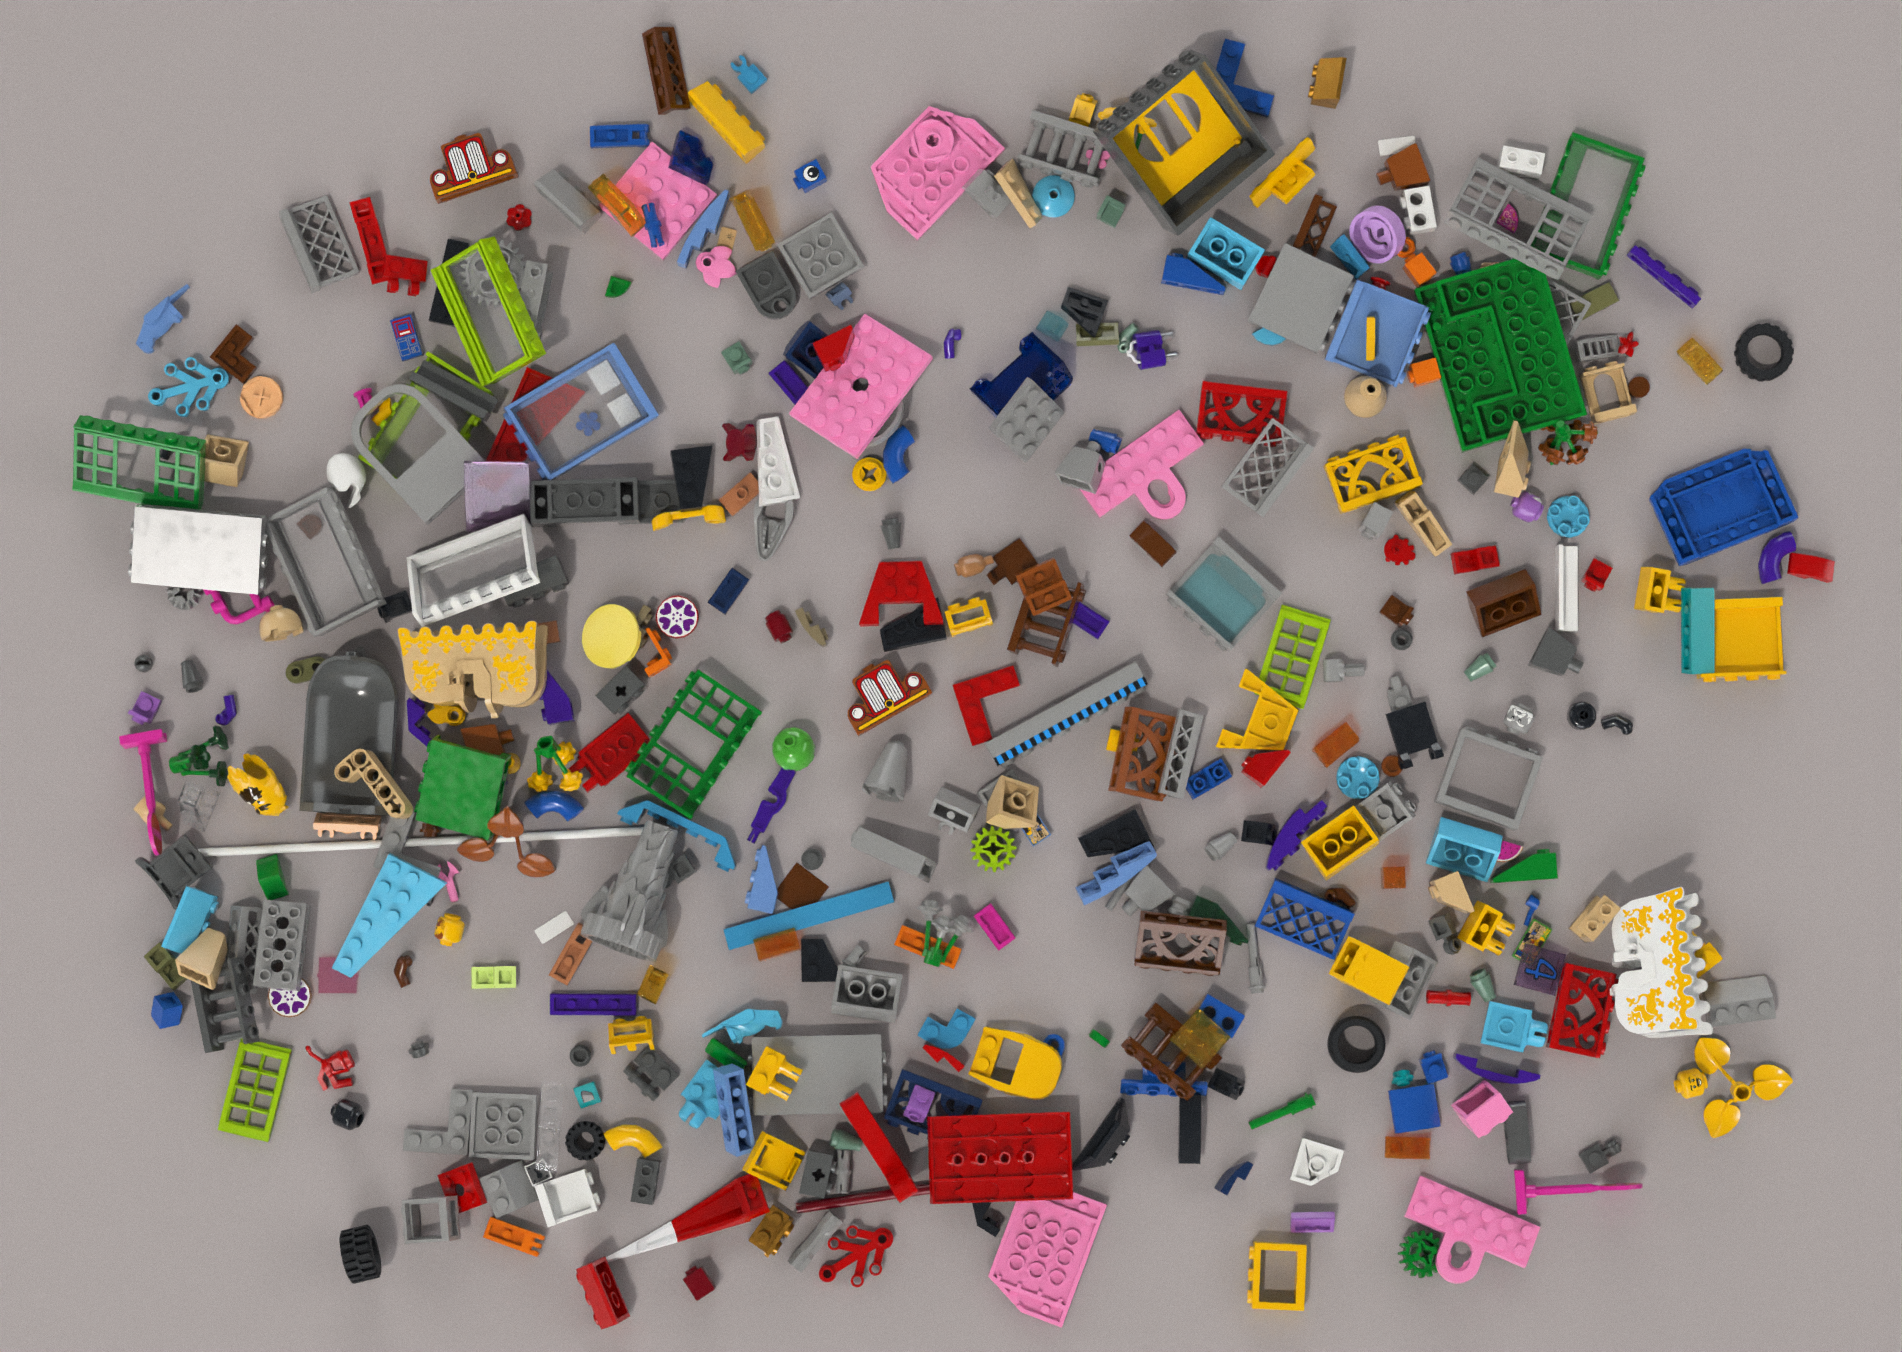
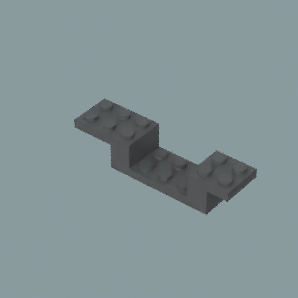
[511,477,684,528]

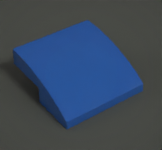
[1388,1084,1441,1134]

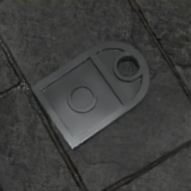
[735,251,796,320]

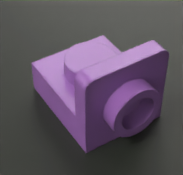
[128,691,162,725]

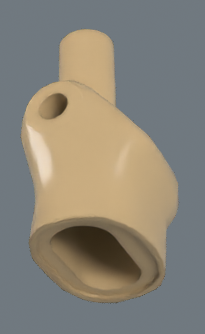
[134,796,173,831]

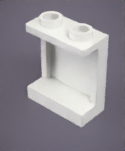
[535,1169,601,1227]

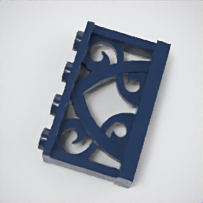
[884,1069,983,1139]

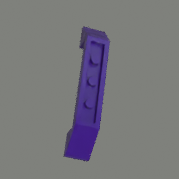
[407,698,509,786]

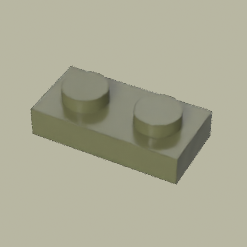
[1076,322,1119,346]

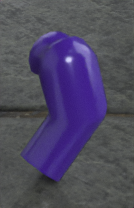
[944,328,961,359]
[215,695,237,726]

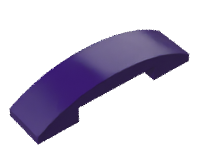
[1453,1053,1541,1084]

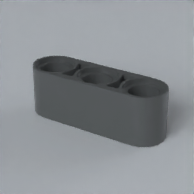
[1504,1100,1531,1165]

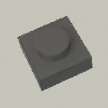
[1458,465,1489,495]

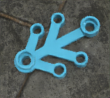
[148,357,229,417]

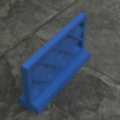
[1255,878,1355,960]

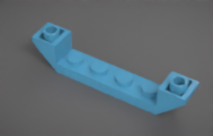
[617,800,736,872]

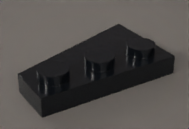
[1077,808,1154,857]

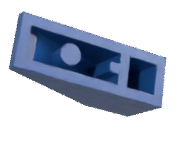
[1161,253,1226,295]

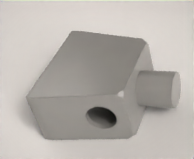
[1055,441,1105,494]
[1121,866,1174,917]

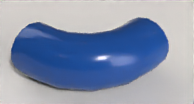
[883,425,915,484]
[524,790,584,822]

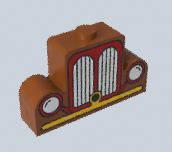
[430,133,518,204]
[847,660,932,737]

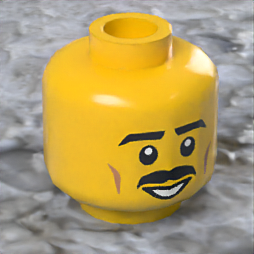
[1674,1068,1708,1099]

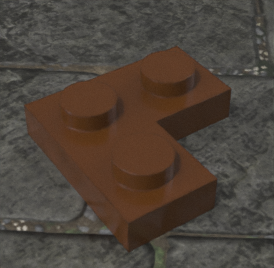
[210,324,257,384]

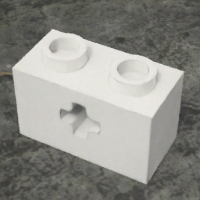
[1497,145,1545,179]

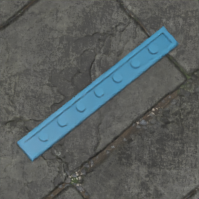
[723,882,894,950]

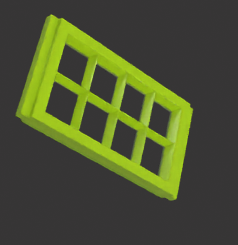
[1254,605,1331,709]
[218,1039,292,1142]

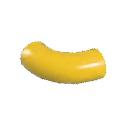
[604,1124,662,1158]

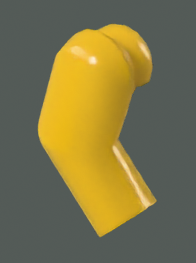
[371,397,392,427]

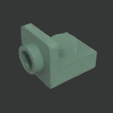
[721,341,753,375]

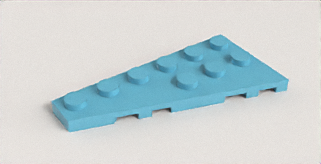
[332,853,447,978]

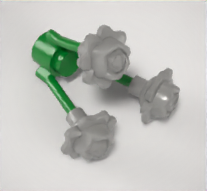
[917,900,974,967]

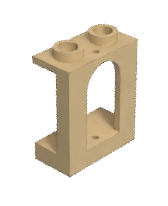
[1580,361,1637,425]
[1568,895,1621,942]

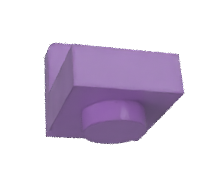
[903,1084,935,1123]

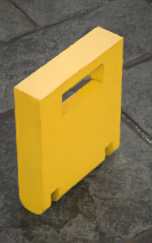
[742,1131,806,1191]

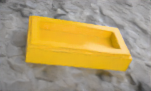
[1366,316,1375,361]

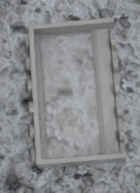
[266,487,387,637]

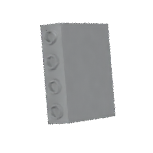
[1247,243,1355,354]

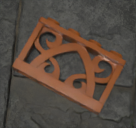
[1108,707,1176,802]

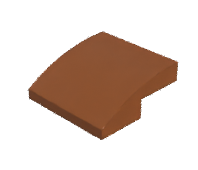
[1015,557,1072,616]

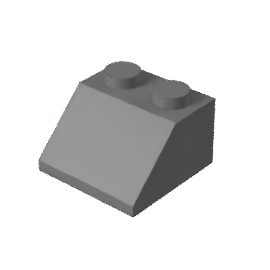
[479,1160,539,1218]

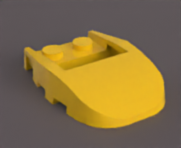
[968,1026,1062,1100]

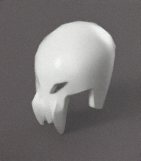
[327,453,366,508]

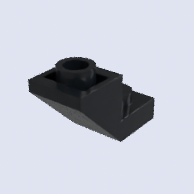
[972,1202,1000,1237]

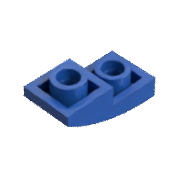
[1186,758,1232,800]

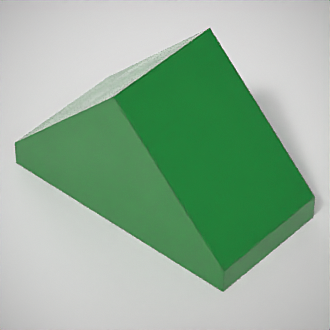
[256,854,289,900]

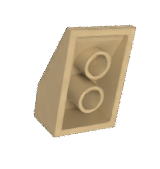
[1494,421,1531,498]

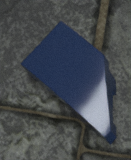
[1214,1161,1254,1195]

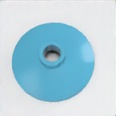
[1032,175,1075,218]

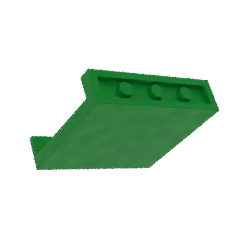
[414,735,511,840]

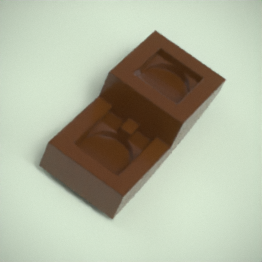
[1129,521,1177,567]

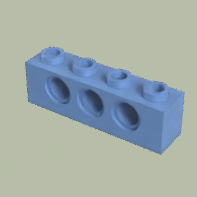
[713,1064,755,1157]

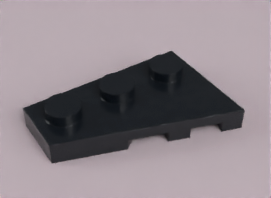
[670,445,712,512]
[880,597,947,652]

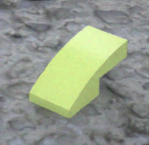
[471,966,516,989]

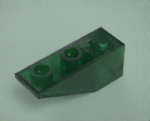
[1188,895,1248,946]

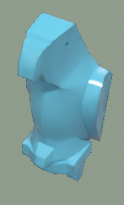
[702,1009,783,1044]

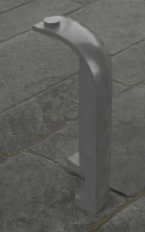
[299,652,398,816]

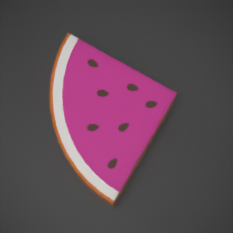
[1497,840,1523,862]

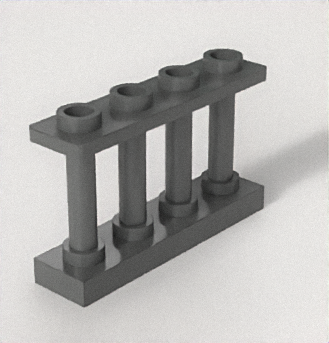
[191,957,259,1053]

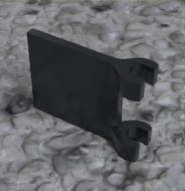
[1385,702,1444,770]

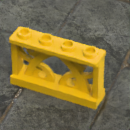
[1323,435,1423,515]

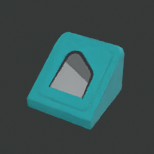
[573,1081,602,1109]

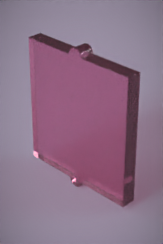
[317,958,359,993]

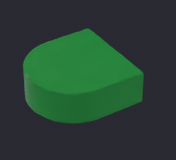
[1088,1029,1110,1048]

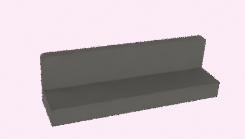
[409,360,498,422]

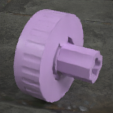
[1350,205,1406,263]

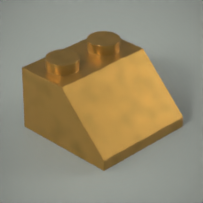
[1308,57,1347,109]

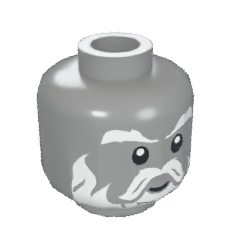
[1503,703,1535,736]

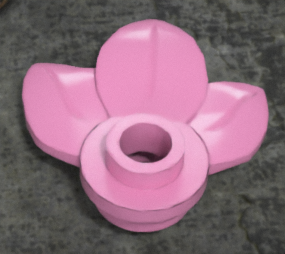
[695,246,736,288]

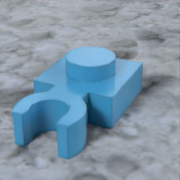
[731,55,767,95]

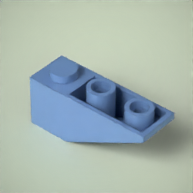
[745,845,778,914]

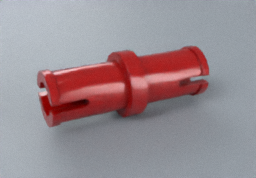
[1426,989,1471,1007]

